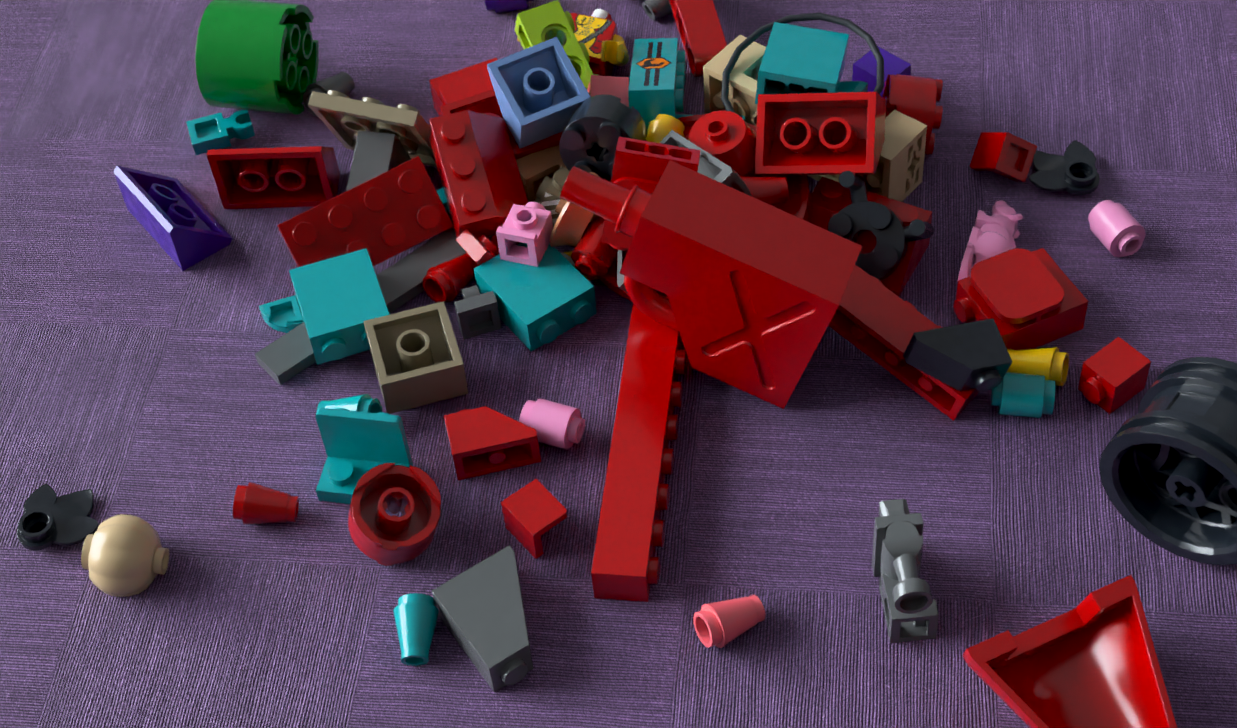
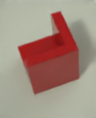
[970,132,1037,182]
[501,479,567,559]

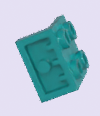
[315,408,413,504]

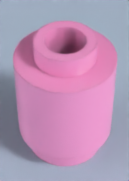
[1088,200,1145,257]
[519,398,585,450]

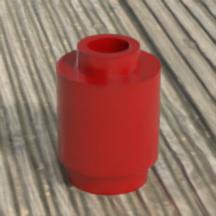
[571,217,618,277]

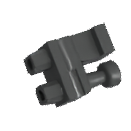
[872,499,939,643]

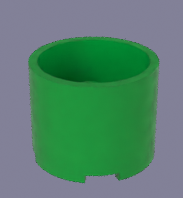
[195,0,319,115]

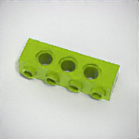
[515,0,598,89]

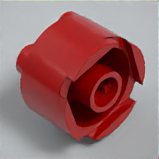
[882,74,943,155]
[348,463,441,566]

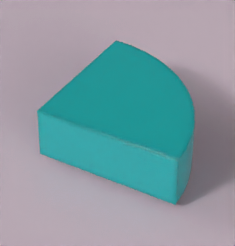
[259,295,304,333]

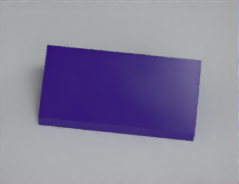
[114,166,233,271]

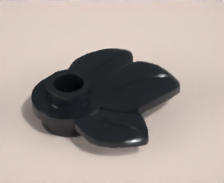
[1029,140,1100,195]
[17,484,99,550]

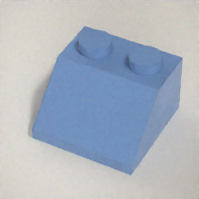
[487,37,591,149]

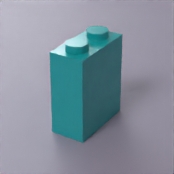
[755,22,849,104]
[474,242,597,352]
[289,248,390,365]

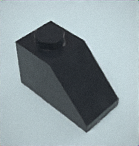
[903,318,1012,392]

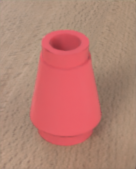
[693,595,765,648]

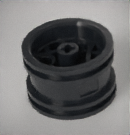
[1099,357,1237,565]

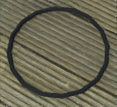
[721,12,884,113]

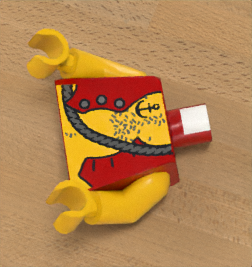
[517,9,629,76]

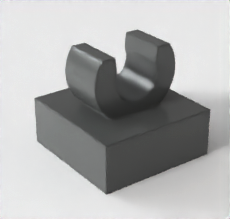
[454,285,502,340]

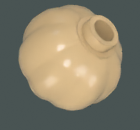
[81,514,169,597]

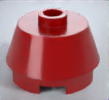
[688,110,756,177]

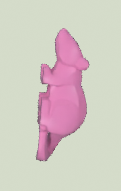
[957,200,1023,283]

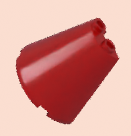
[963,575,1177,728]

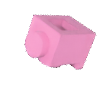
[496,202,553,267]

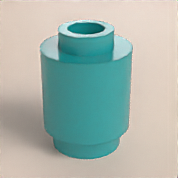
[991,372,1055,418]

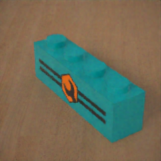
[628,38,686,126]

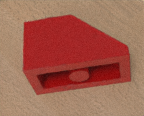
[444,406,541,480]

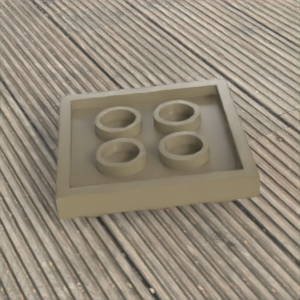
[308,90,437,167]

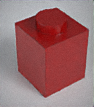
[1078,337,1151,414]

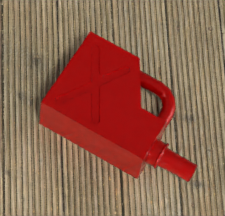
[560,160,862,409]

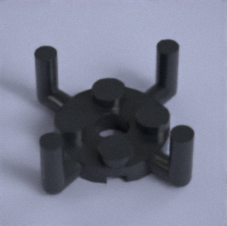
[827,171,934,281]

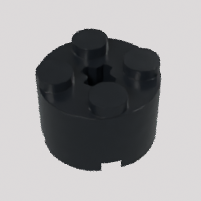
[559,95,646,182]

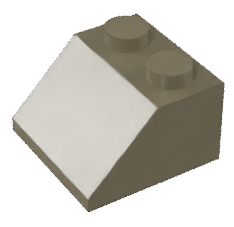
[363,301,468,414]

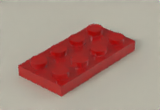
[277,156,453,267]

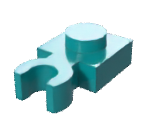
[186,110,255,155]

